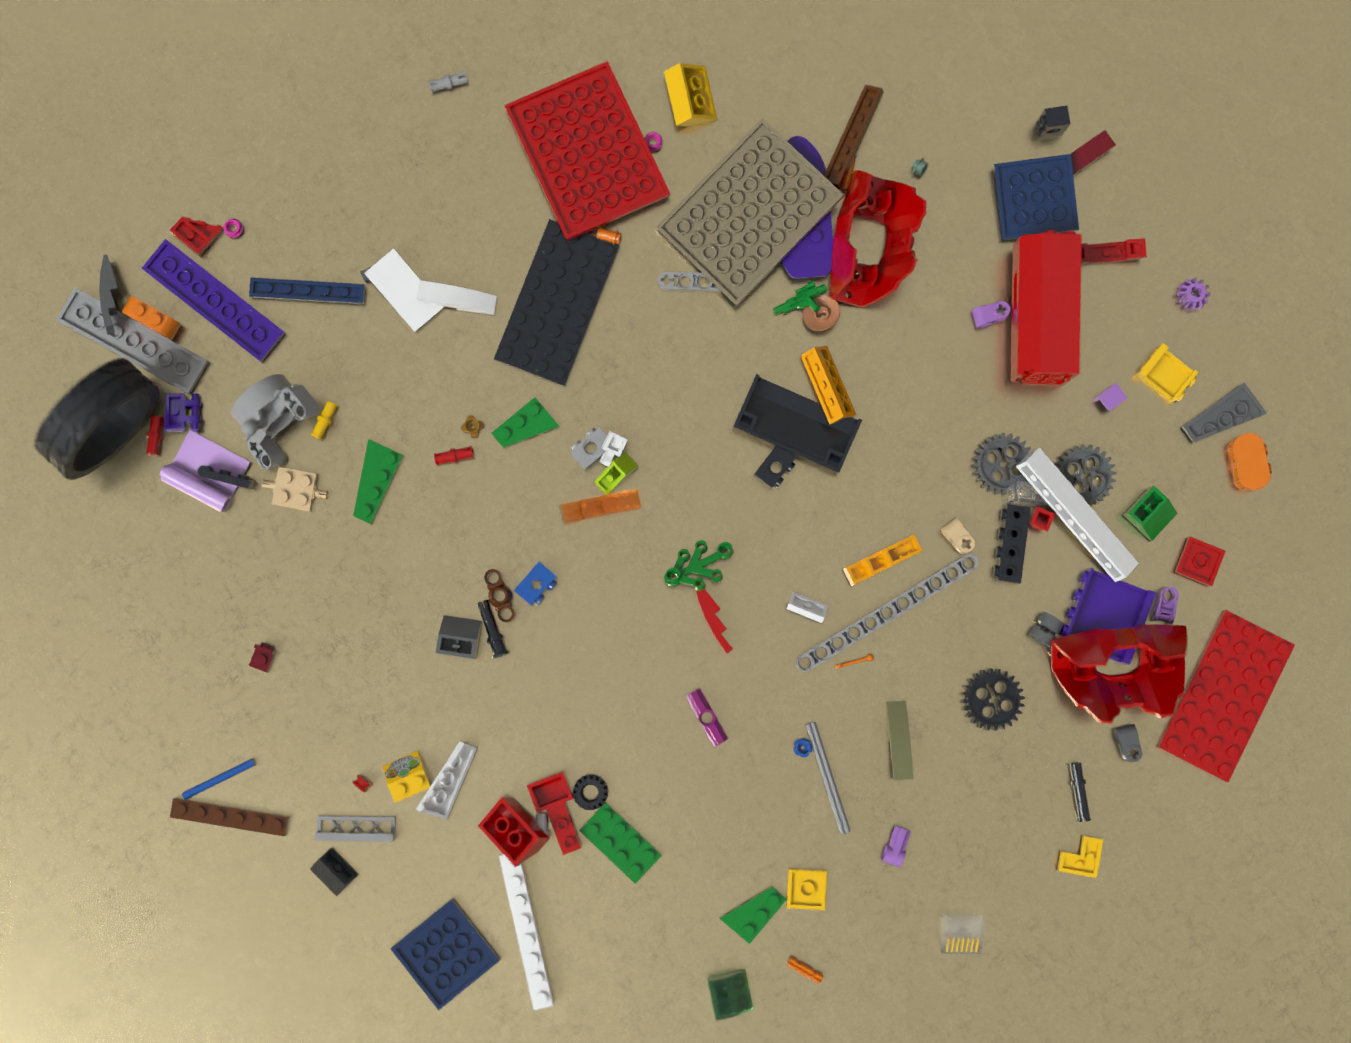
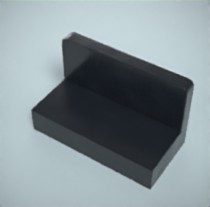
[310,848,358,896]

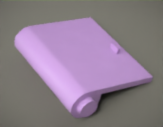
[159,430,251,512]

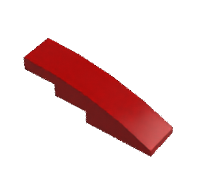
[695,583,733,654]

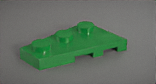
[491,397,560,448]
[720,886,787,944]

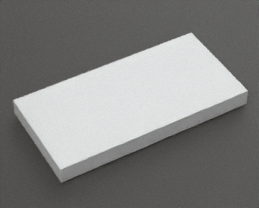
[364,249,443,332]

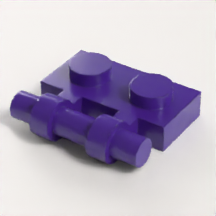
[165,393,201,432]

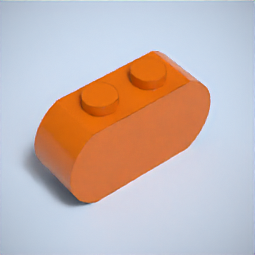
[121,296,181,341]
[1228,433,1272,492]

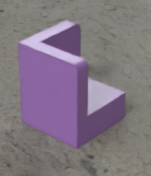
[1094,383,1128,411]

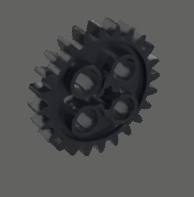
[961,668,1025,731]

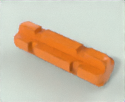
[787,957,823,984]

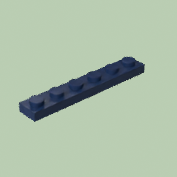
[249,277,365,304]

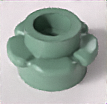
[912,158,928,176]

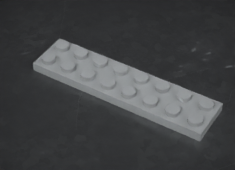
[56,288,209,394]

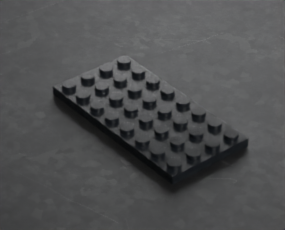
[494,219,620,387]

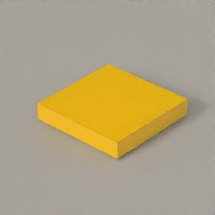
[786,868,827,910]

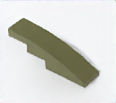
[886,701,914,780]

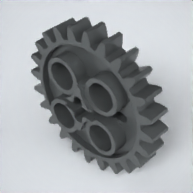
[972,433,1031,495]
[1056,444,1117,505]

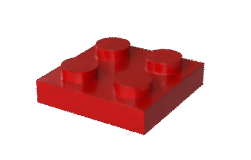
[1175,536,1226,587]

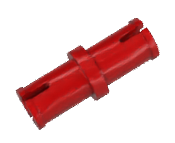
[146,416,163,456]
[434,446,474,465]

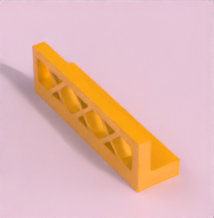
[800,346,857,424]

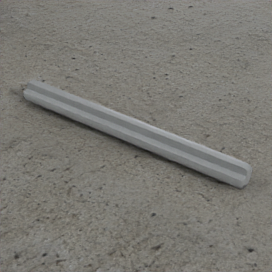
[806,722,850,834]

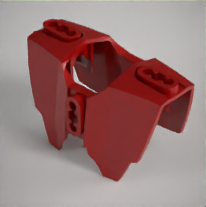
[830,170,927,307]
[1051,624,1187,724]

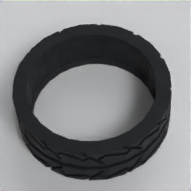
[34,358,160,480]

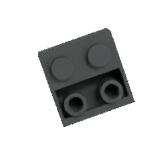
[435,615,482,659]

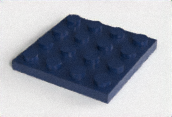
[994,154,1079,240]
[390,899,500,1011]

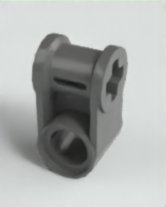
[1115,724,1142,762]

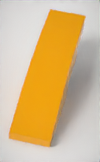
[843,534,923,586]

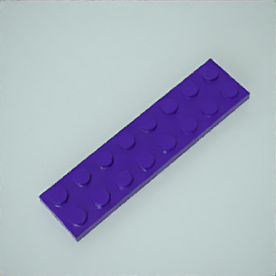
[142,239,285,362]

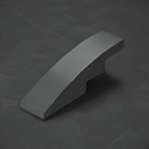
[99,254,120,335]

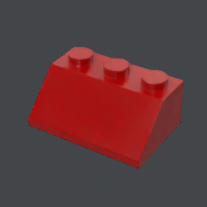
[478,797,550,867]

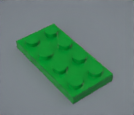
[579,802,662,884]

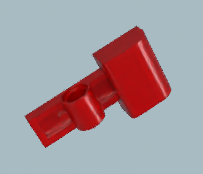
[527,771,582,855]

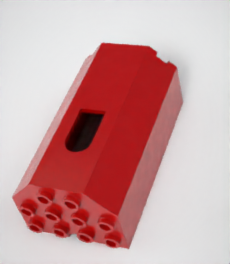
[1011,230,1082,385]

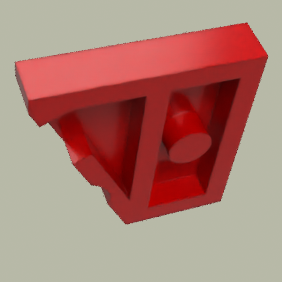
[169,216,224,256]

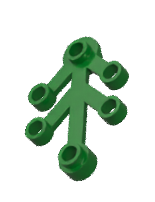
[664,540,734,591]

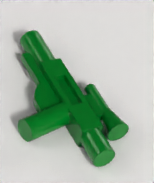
[773,280,827,315]

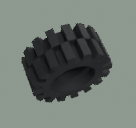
[573,775,608,810]

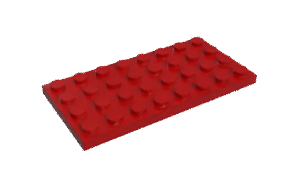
[1157,610,1295,783]

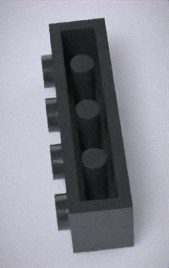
[993,504,1031,584]

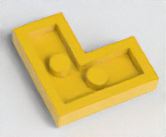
[1057,836,1103,878]

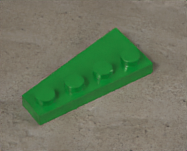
[353,439,404,524]

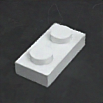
[786,592,828,623]

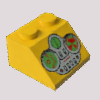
[382,751,432,803]

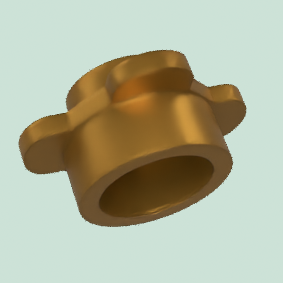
[461,415,484,438]

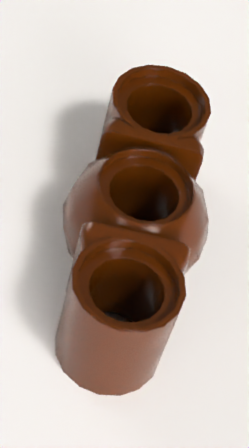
[484,569,516,623]

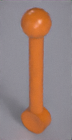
[835,654,874,669]

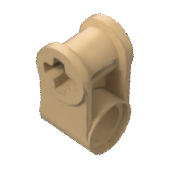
[940,517,975,554]

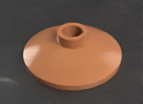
[803,296,840,331]

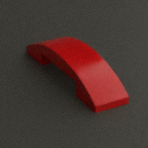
[1081,238,1147,264]

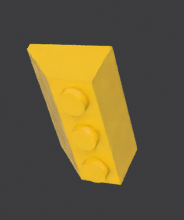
[664,63,718,126]

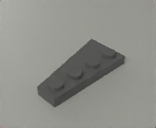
[1181,383,1267,443]

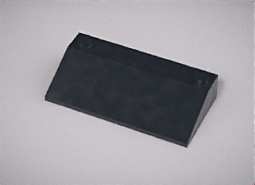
[733,374,862,473]

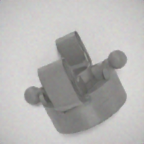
[231,374,319,469]

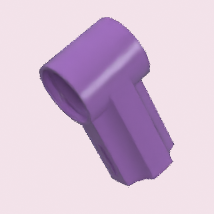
[882,826,911,867]

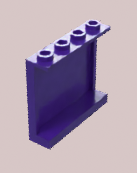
[1060,568,1156,665]

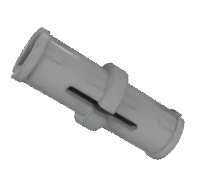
[429,71,468,92]

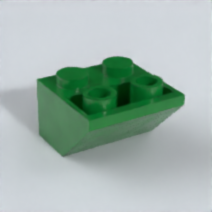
[1123,486,1178,541]

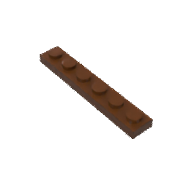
[824,84,884,189]
[170,798,289,836]

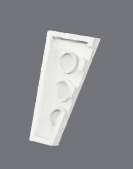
[416,741,477,820]

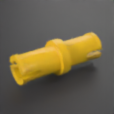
[310,401,338,440]

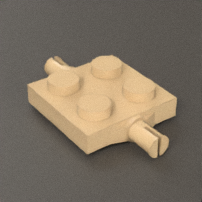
[262,467,328,511]

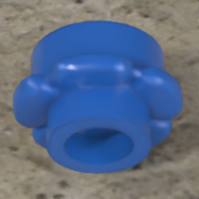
[794,738,813,757]

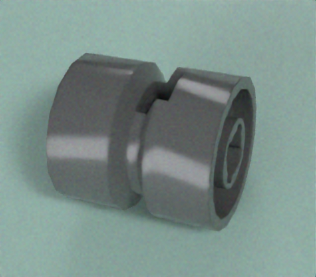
[1029,611,1065,647]

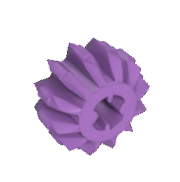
[1177,277,1211,310]

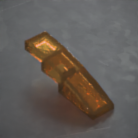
[559,489,641,524]

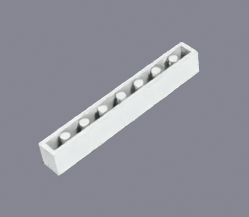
[1016,447,1139,582]
[499,853,554,1010]

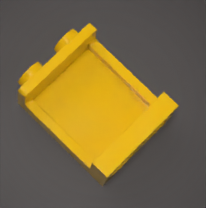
[1136,343,1199,403]

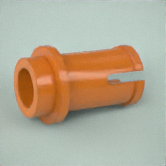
[597,227,622,245]

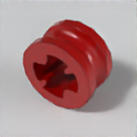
[352,774,371,793]

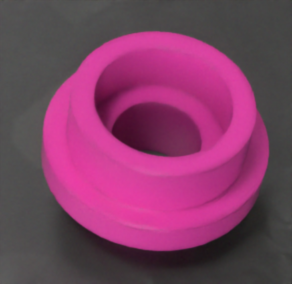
[645,132,663,151]
[224,218,243,238]

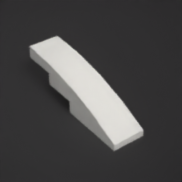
[417,280,497,315]

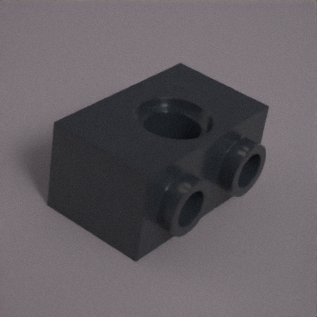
[1036,105,1071,137]
[753,446,796,490]

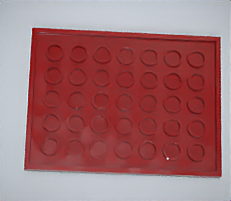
[504,61,671,241]

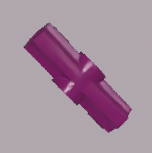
[686,689,728,747]

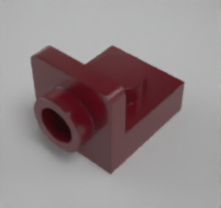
[249,642,276,673]

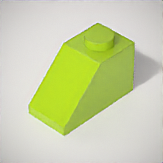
[594,452,638,495]

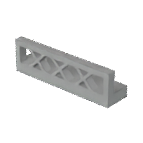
[314,816,396,842]

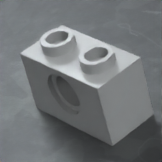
[570,427,607,471]

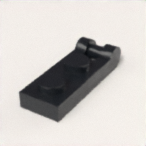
[198,465,255,489]

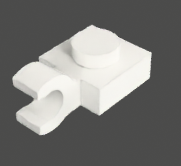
[599,431,628,467]

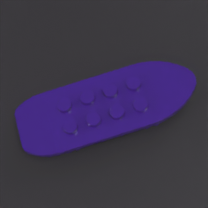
[782,136,833,279]

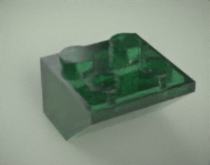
[707,970,754,1021]

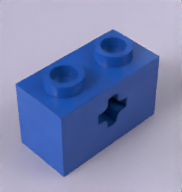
[514,562,557,606]

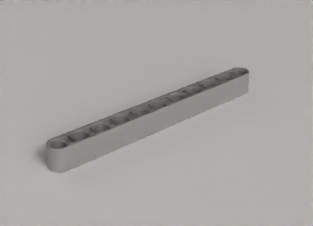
[796,554,979,671]

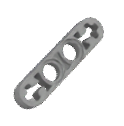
[658,272,721,292]

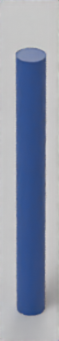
[182,759,256,800]

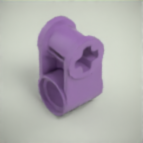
[972,301,1010,328]
[1152,587,1179,625]

